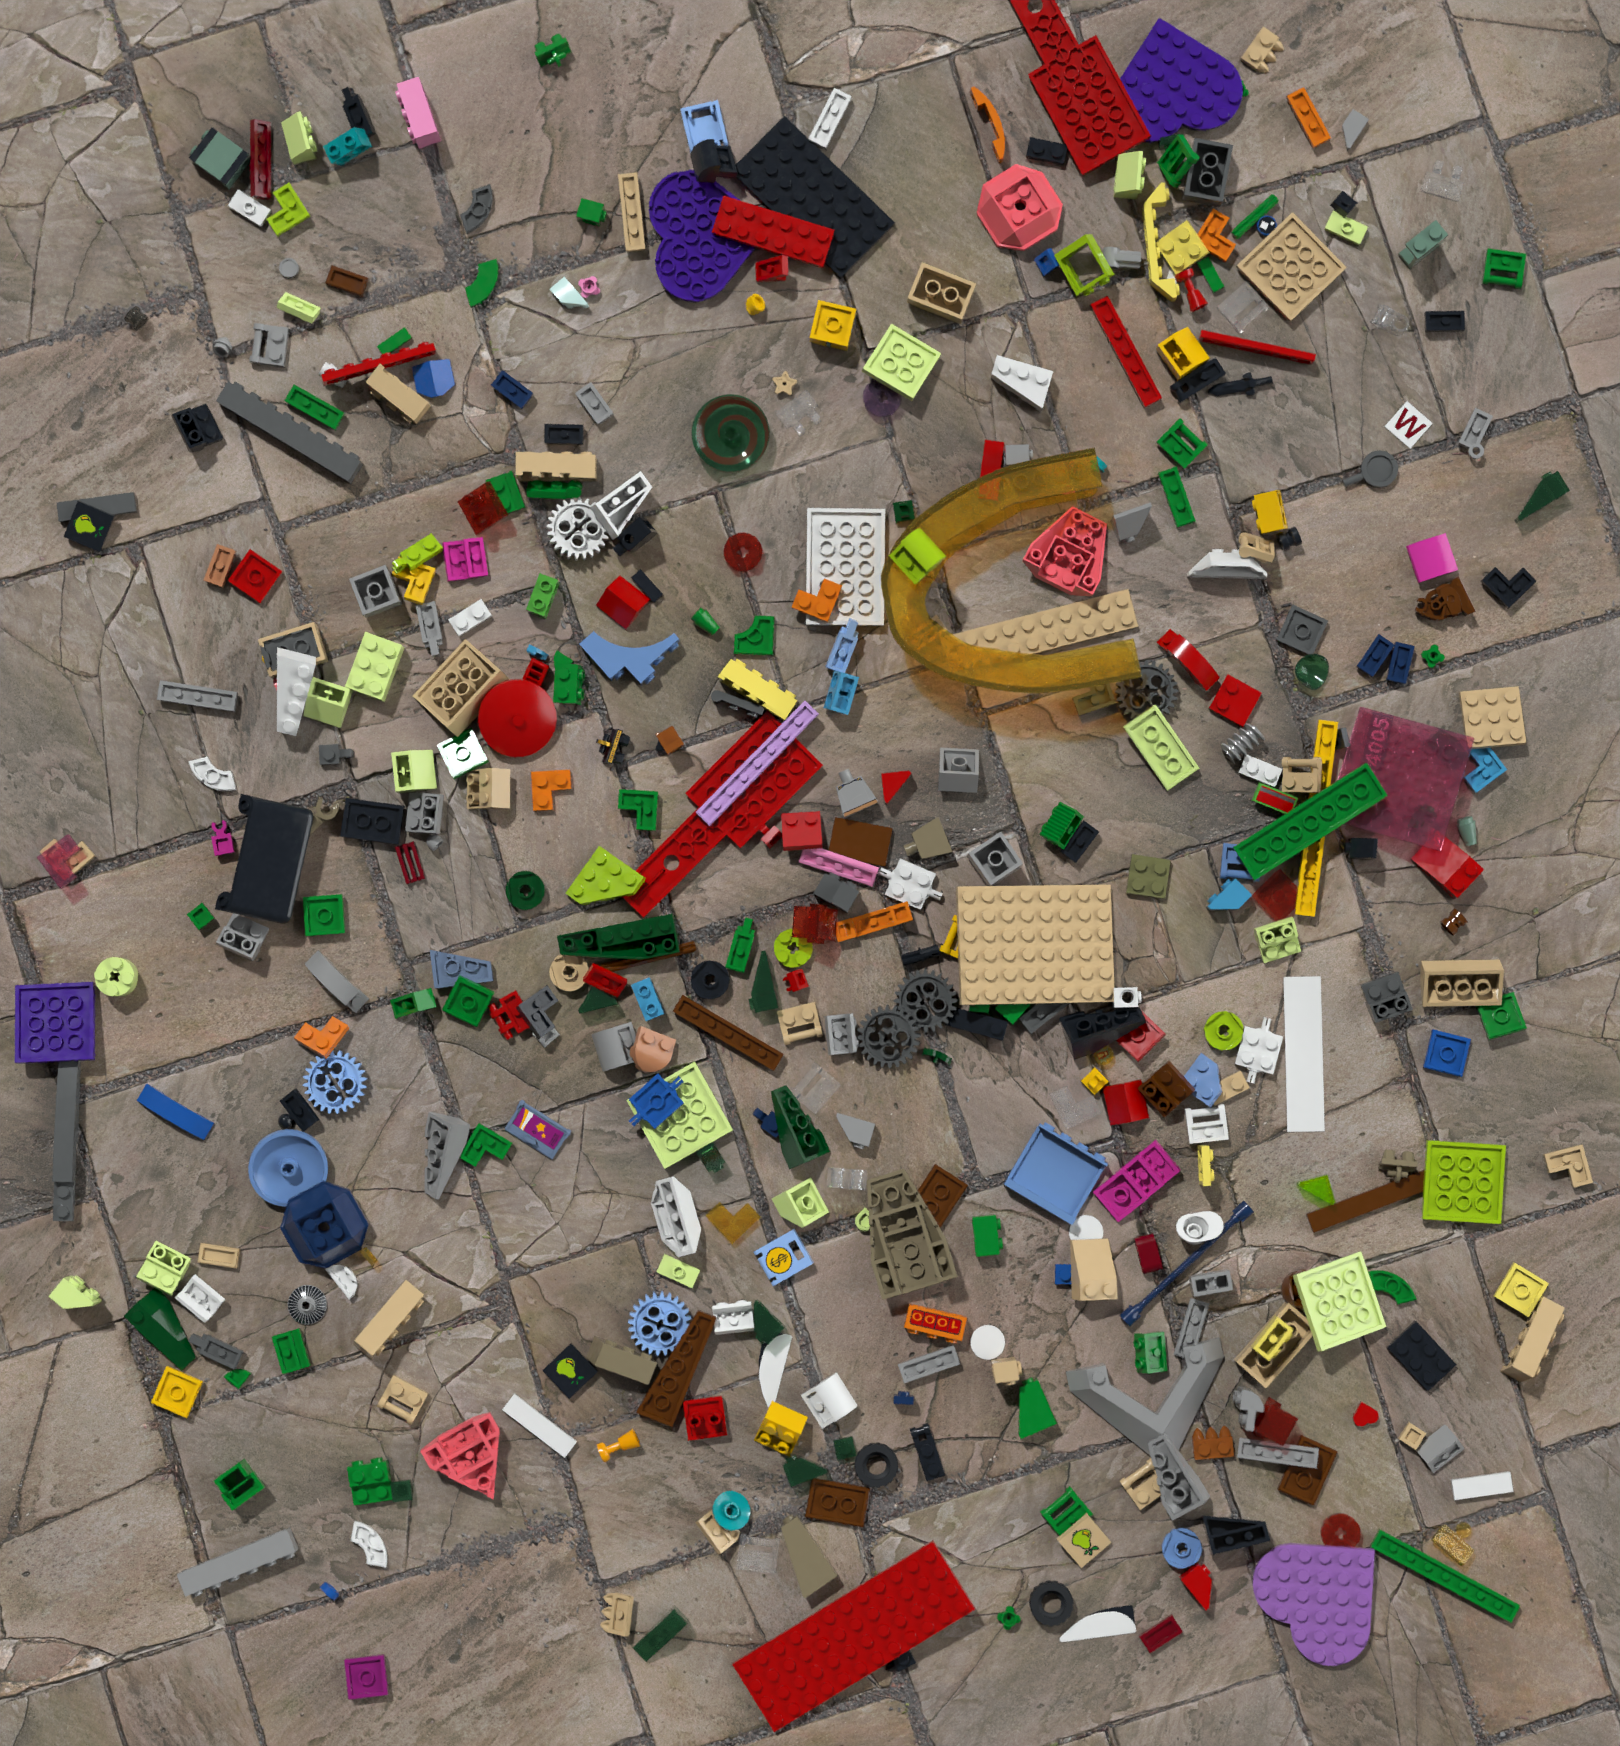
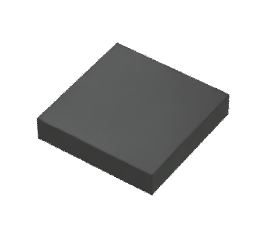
[1276,605,1328,657]

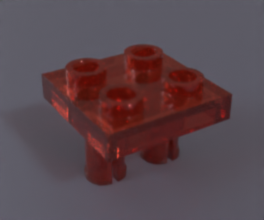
[457,481,508,535]

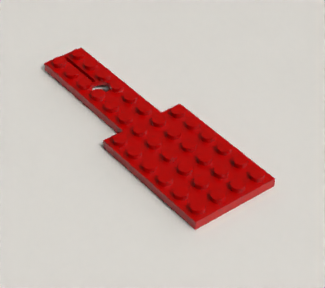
[1010,0,1151,176]
[622,710,823,918]

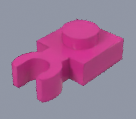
[211,820,235,856]

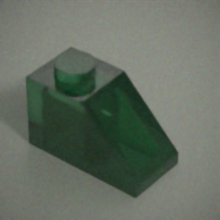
[696,1141,726,1173]
[754,1299,786,1344]
[782,1454,828,1487]

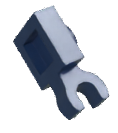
[752,1107,779,1138]

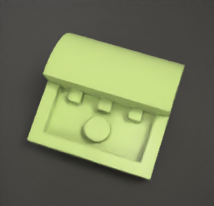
[1254,916,1301,963]
[136,1241,191,1296]

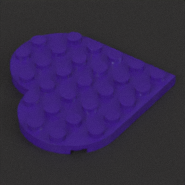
[1120,18,1243,143]
[649,170,756,302]

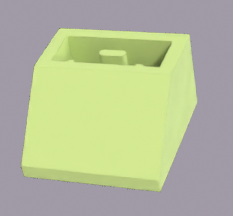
[281,111,318,164]
[1113,151,1146,199]
[303,677,353,728]
[391,750,437,793]
[49,1275,102,1309]

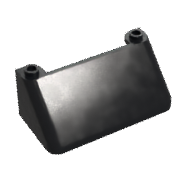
[215,794,313,924]

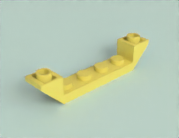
[1142,182,1180,302]

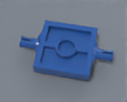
[628,1074,684,1129]

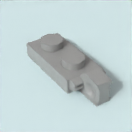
[416,601,443,657]

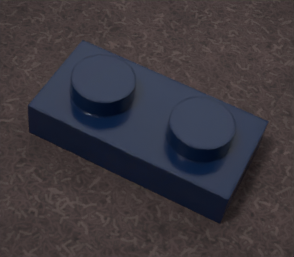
[491,370,534,410]
[1356,634,1395,677]
[1386,642,1415,685]

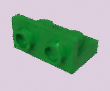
[1133,1331,1167,1374]

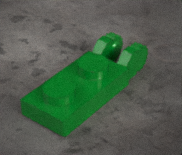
[527,480,583,499]

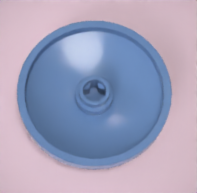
[248,1129,328,1207]

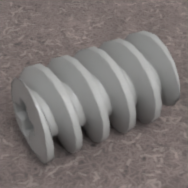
[1221,723,1265,764]

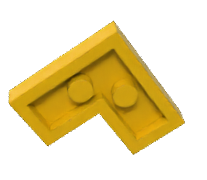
[392,556,436,605]

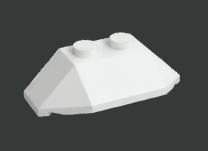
[1187,549,1267,579]
[651,1176,701,1257]

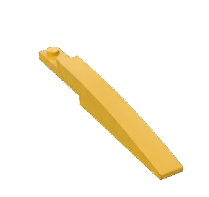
[1295,720,1338,917]

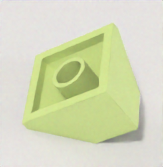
[772,1178,829,1228]

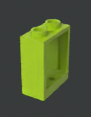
[1054,234,1114,297]

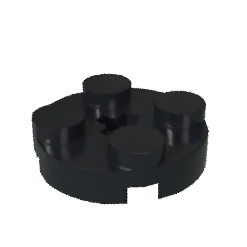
[691,960,730,1000]

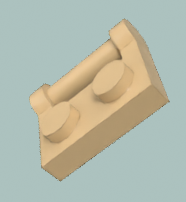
[1238,532,1275,563]
[1282,757,1322,793]
[777,1002,823,1045]
[377,1375,429,1425]
[1120,1458,1161,1510]

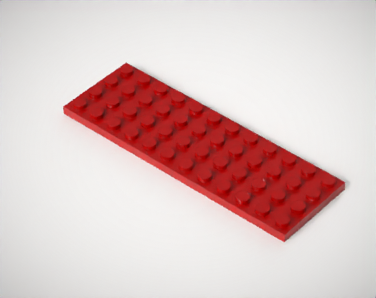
[732,1540,975,1732]

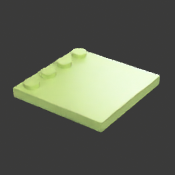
[626,1062,733,1169]
[1293,1252,1386,1352]

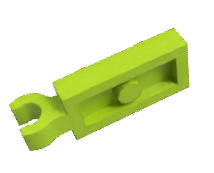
[392,533,443,574]

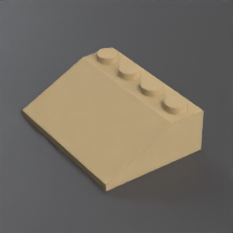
[413,639,510,737]

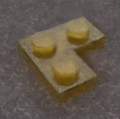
[705,1202,761,1244]

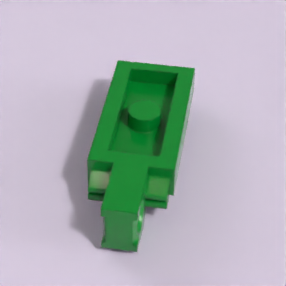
[725,917,755,973]

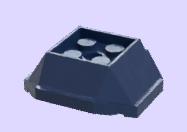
[280,1180,369,1268]

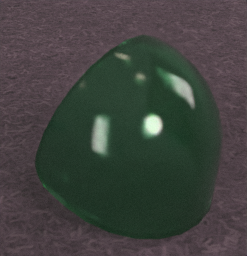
[1295,654,1329,690]

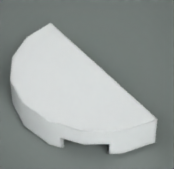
[325,1265,358,1300]

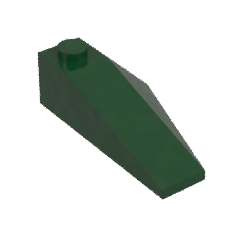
[771,1085,830,1170]
[124,1288,197,1371]

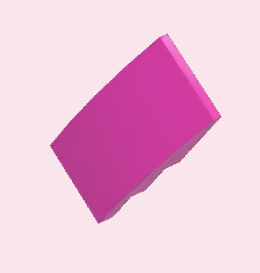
[1093,1139,1181,1222]

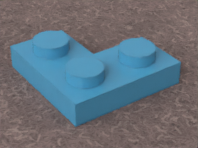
[1463,748,1507,793]

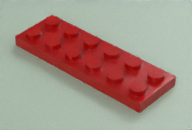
[712,195,835,268]

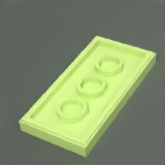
[1123,705,1200,791]

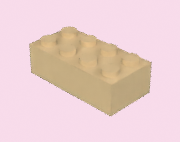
[1234,1302,1313,1388]

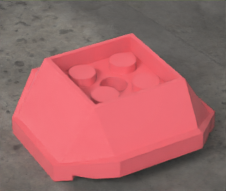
[976,164,1063,251]

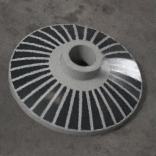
[288,1285,327,1325]

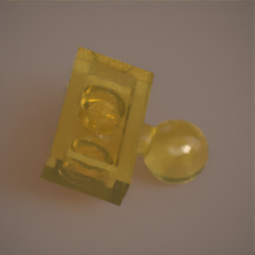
[1431,1522,1474,1566]

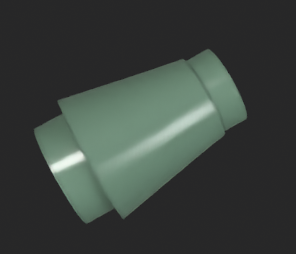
[1456,816,1477,846]

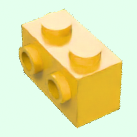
[1252,490,1288,534]

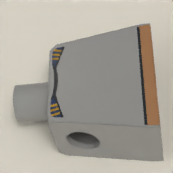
[836,769,878,818]

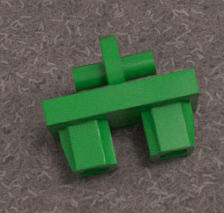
[534,33,572,67]

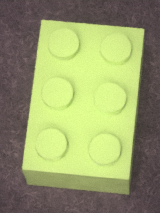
[345,632,405,702]

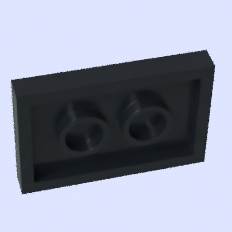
[340,798,405,845]
[1387,1321,1457,1391]

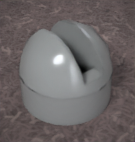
[427,834,444,851]

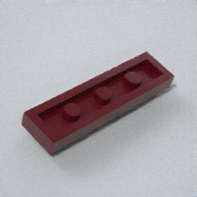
[250,119,271,200]

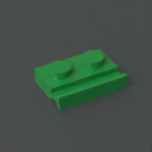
[485,471,525,517]
[272,1328,311,1375]

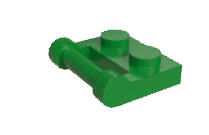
[1157,134,1199,188]
[1482,248,1526,289]
[1156,418,1208,470]
[1040,1486,1093,1536]

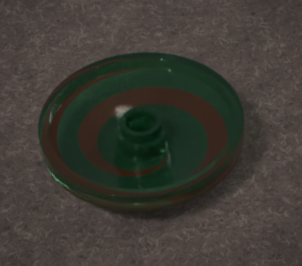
[692,394,770,473]

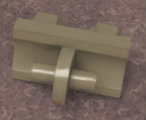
[1378,1149,1417,1183]

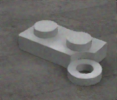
[1457,408,1493,459]

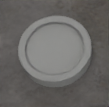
[279,258,299,278]

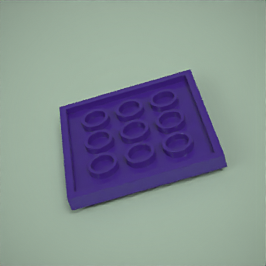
[15,982,95,1064]

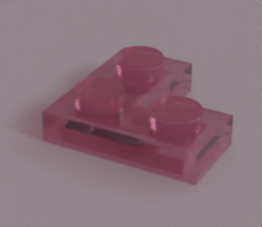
[37,834,81,889]

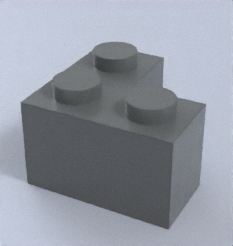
[813,872,859,913]

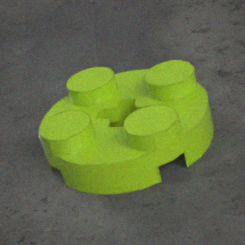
[774,928,813,968]
[1203,1011,1243,1050]

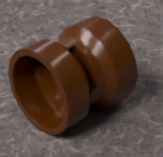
[1440,908,1468,936]

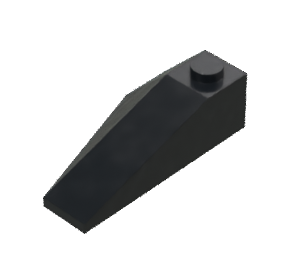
[1059,1007,1146,1060]

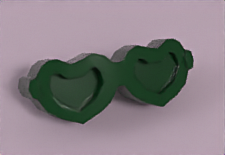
[921,1048,952,1067]

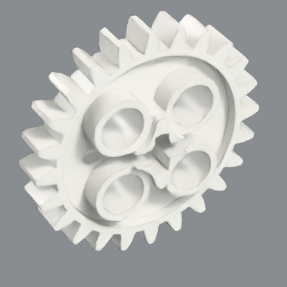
[546,497,609,561]

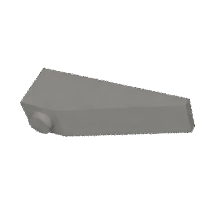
[1148,1433,1210,1521]

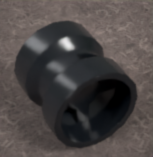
[1276,526,1302,552]

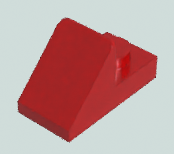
[755,255,788,282]

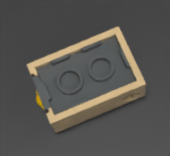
[258,622,329,679]

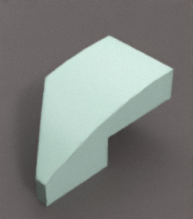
[550,277,589,308]

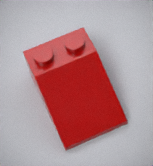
[1411,830,1484,899]

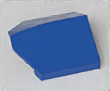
[412,359,455,398]

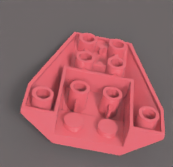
[1022,506,1107,596]

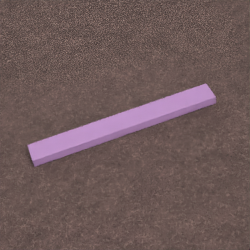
[696,701,819,826]

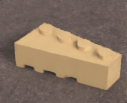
[516,452,597,481]
[353,1280,424,1360]
[1500,1297,1564,1382]

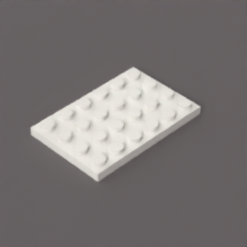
[806,508,885,626]

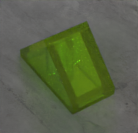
[1296,1174,1335,1205]

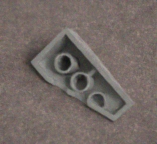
[425,1112,470,1199]

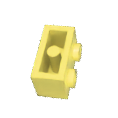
[1250,1316,1293,1361]

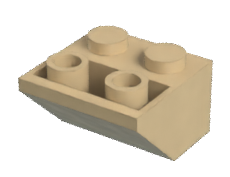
[466,768,510,809]

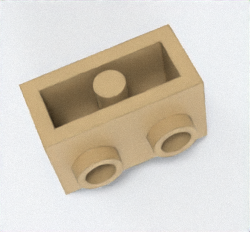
[991,1357,1022,1385]

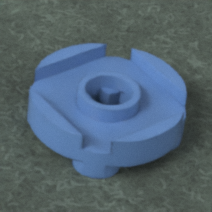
[1162,1528,1202,1569]

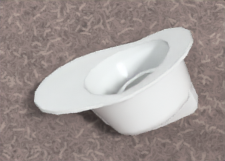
[1176,1211,1223,1245]

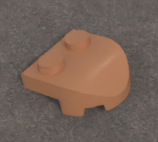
[630,1026,676,1073]

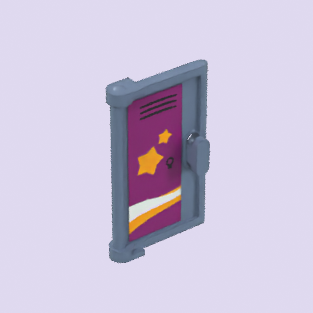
[504,1100,571,1160]

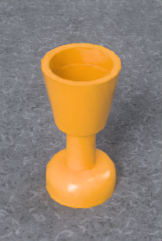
[597,1429,640,1463]

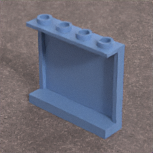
[1003,1122,1108,1225]

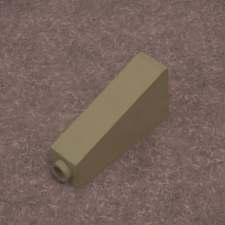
[781,1514,837,1598]

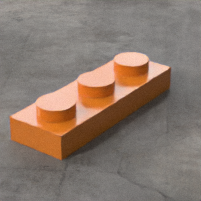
[1286,87,1331,148]

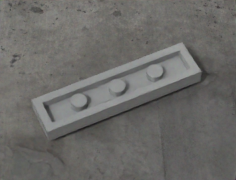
[157,680,238,712]
[1237,1437,1319,1469]

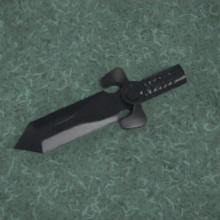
[1208,372,1273,396]

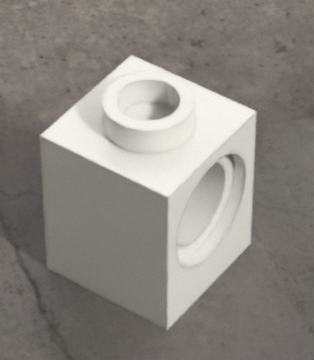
[1113,987,1141,1008]

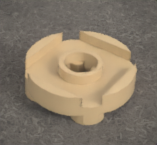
[549,955,589,991]

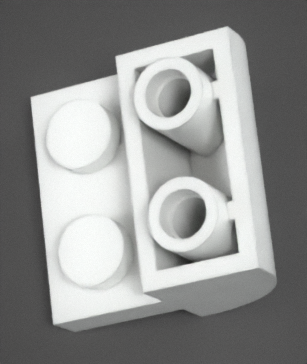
[801,1372,858,1428]

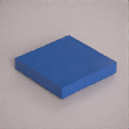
[1423,1029,1471,1077]

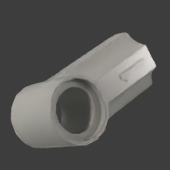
[1103,247,1141,270]

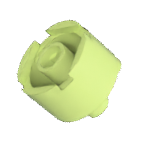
[94,957,138,997]

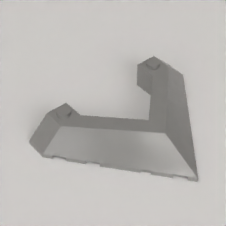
[1065,1338,1224,1456]

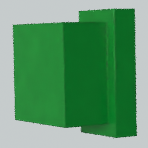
[214,1458,265,1511]

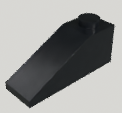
[945,1008,1008,1041]

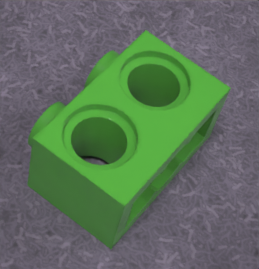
[526,573,560,619]

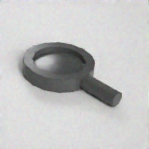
[1342,450,1398,488]

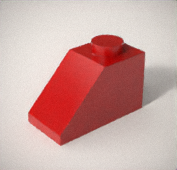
[1179,1562,1212,1610]

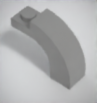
[305,950,369,1013]

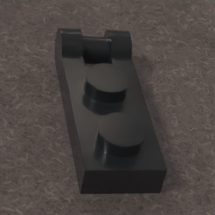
[1169,357,1226,403]
[909,1423,945,1481]

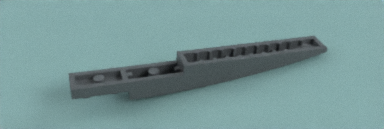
[52,1061,81,1221]

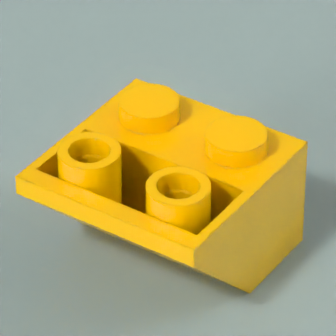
[1156,327,1210,380]
[754,1401,808,1457]

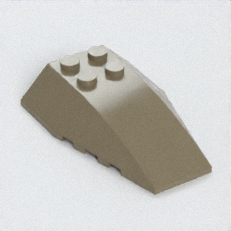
[867,1169,958,1300]

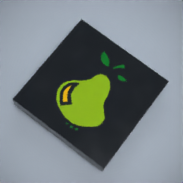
[63,500,115,552]
[542,1343,598,1399]

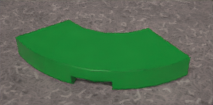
[465,259,499,308]
[1368,1270,1417,1305]

